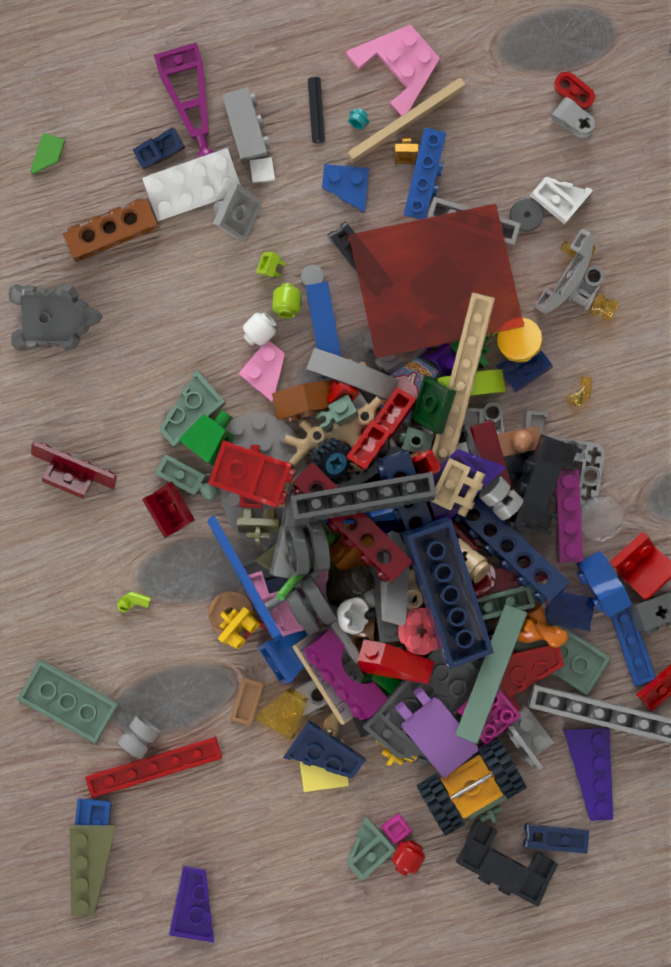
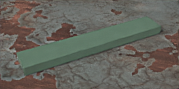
[455,604,528,744]

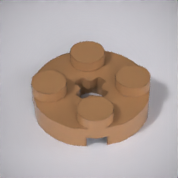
[208,591,253,635]

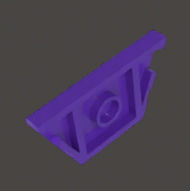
[430,449,505,520]

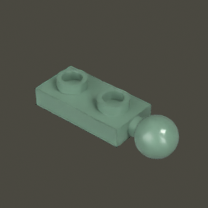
[155,454,219,500]

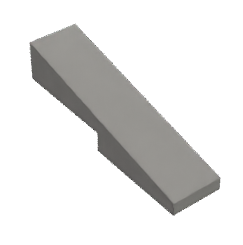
[380,531,410,626]

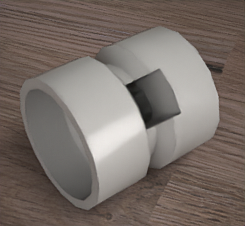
[479,476,523,520]
[118,715,160,759]

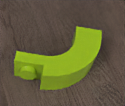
[437,370,506,397]

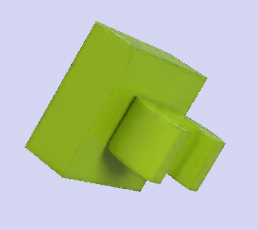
[256,252,285,277]

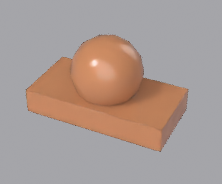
[497,426,541,456]

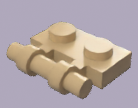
[431,458,485,517]

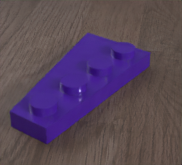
[563,727,613,821]

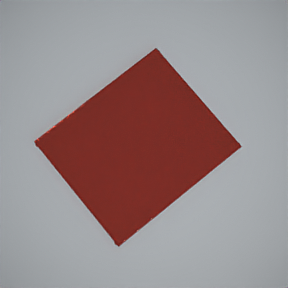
[349,203,524,358]

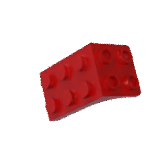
[208,441,296,508]

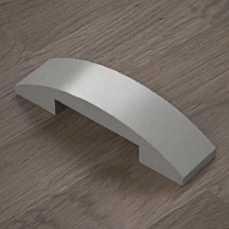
[534,228,594,314]
[306,348,399,400]

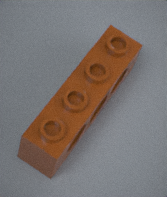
[63,198,159,262]

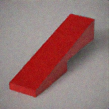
[346,387,416,471]

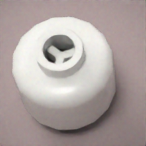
[243,312,276,346]

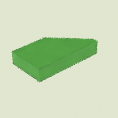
[30,133,66,175]

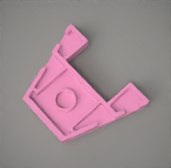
[346,25,440,117]
[248,568,328,636]

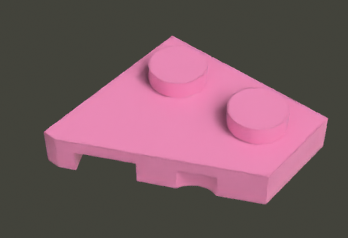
[239,341,285,402]

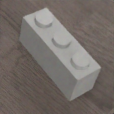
[222,87,270,164]

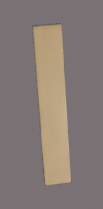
[348,78,465,164]

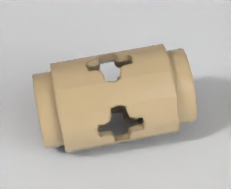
[458,538,490,583]

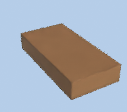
[230,676,265,727]

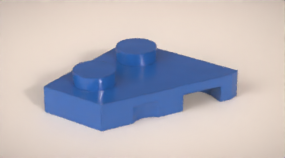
[322,164,369,213]

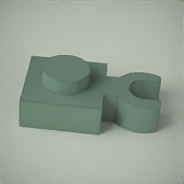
[315,394,359,431]

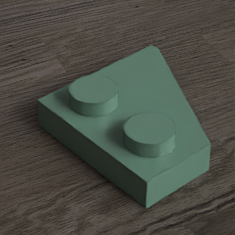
[347,816,396,881]

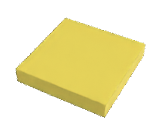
[300,739,349,792]

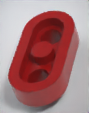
[554,72,595,110]

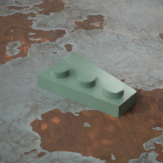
[159,369,226,448]

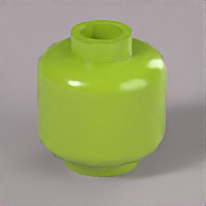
[272,283,302,319]

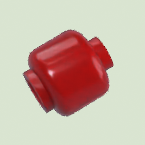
[392,839,425,876]

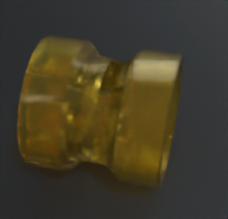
[589,293,619,322]

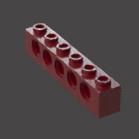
[292,462,413,584]

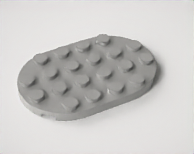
[213,413,307,547]

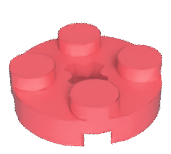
[398,608,439,655]

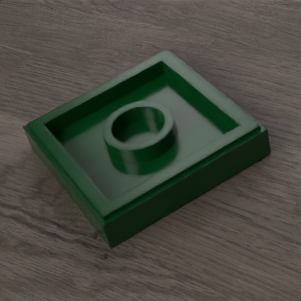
[411,375,457,434]

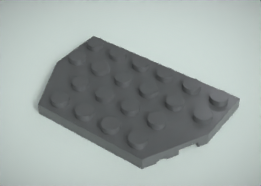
[362,648,504,765]

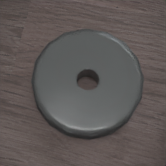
[509,198,544,232]

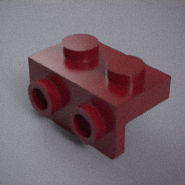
[142,481,195,538]

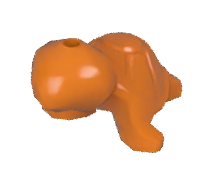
[518,604,569,648]

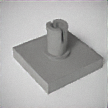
[213,182,263,242]

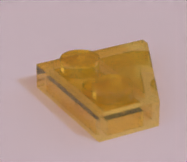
[254,688,309,740]

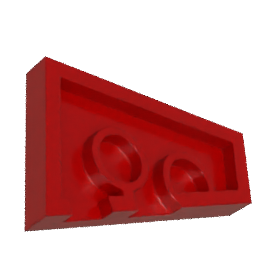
[500,645,564,699]

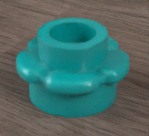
[348,109,370,130]

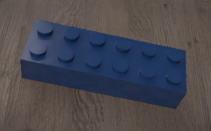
[402,517,494,669]

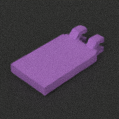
[395,687,479,778]

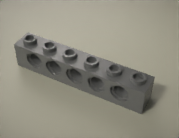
[290,472,437,524]

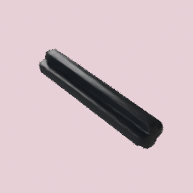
[308,77,325,144]

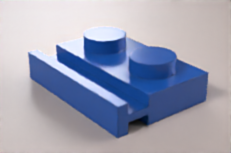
[75,798,112,825]

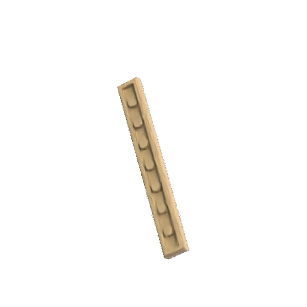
[432,292,495,465]

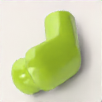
[117,591,151,613]

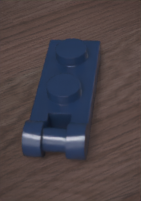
[523,823,589,854]

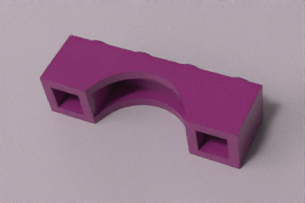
[553,470,583,562]
[303,628,388,720]

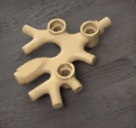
[284,396,383,481]

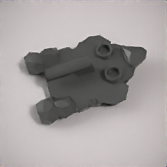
[9,284,103,351]

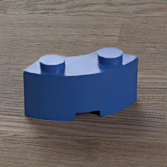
[576,551,632,618]

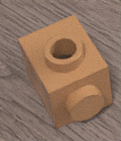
[350,617,377,652]

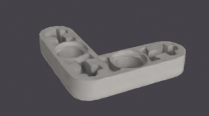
[551,437,605,509]

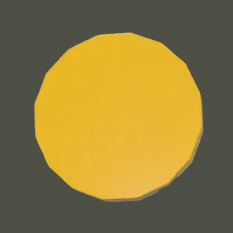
[497,318,543,362]

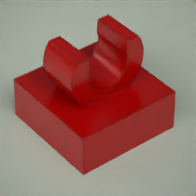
[326,380,359,404]

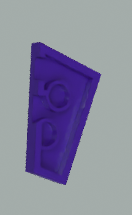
[169,865,214,943]

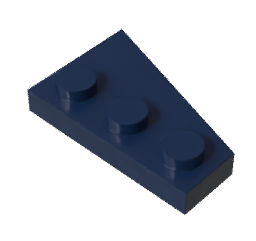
[283,720,366,779]

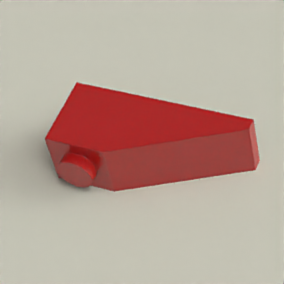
[358,640,435,684]

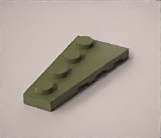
[70,825,117,916]

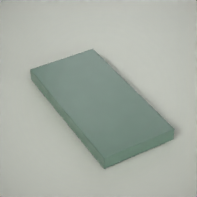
[514,614,611,696]
[17,659,119,744]

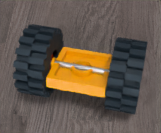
[416,737,527,836]

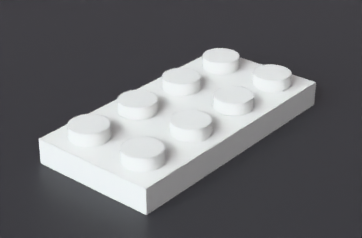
[142,148,241,221]

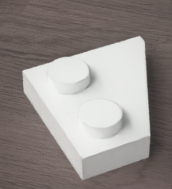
[530,177,593,224]

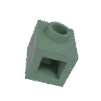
[398,427,434,454]

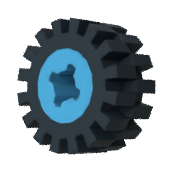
[310,438,353,483]

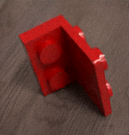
[610,532,671,601]

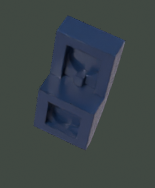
[133,127,186,170]

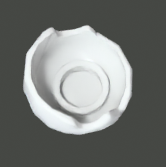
[337,597,369,635]

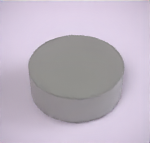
[301,265,324,286]

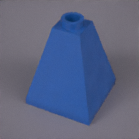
[257,630,308,685]

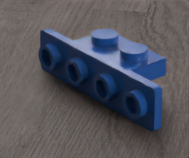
[404,128,446,221]

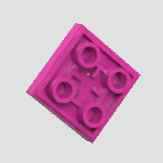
[457,689,521,745]

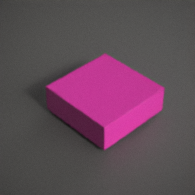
[381,812,413,845]

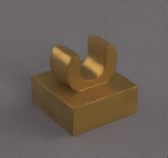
[395,137,418,164]

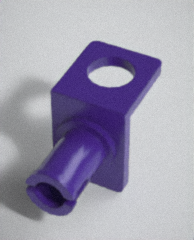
[420,342,456,377]

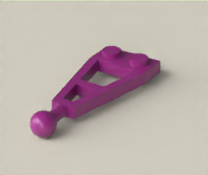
[154,42,214,158]

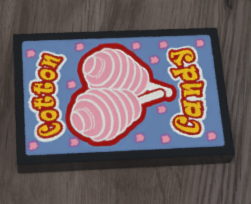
[371,356,441,428]

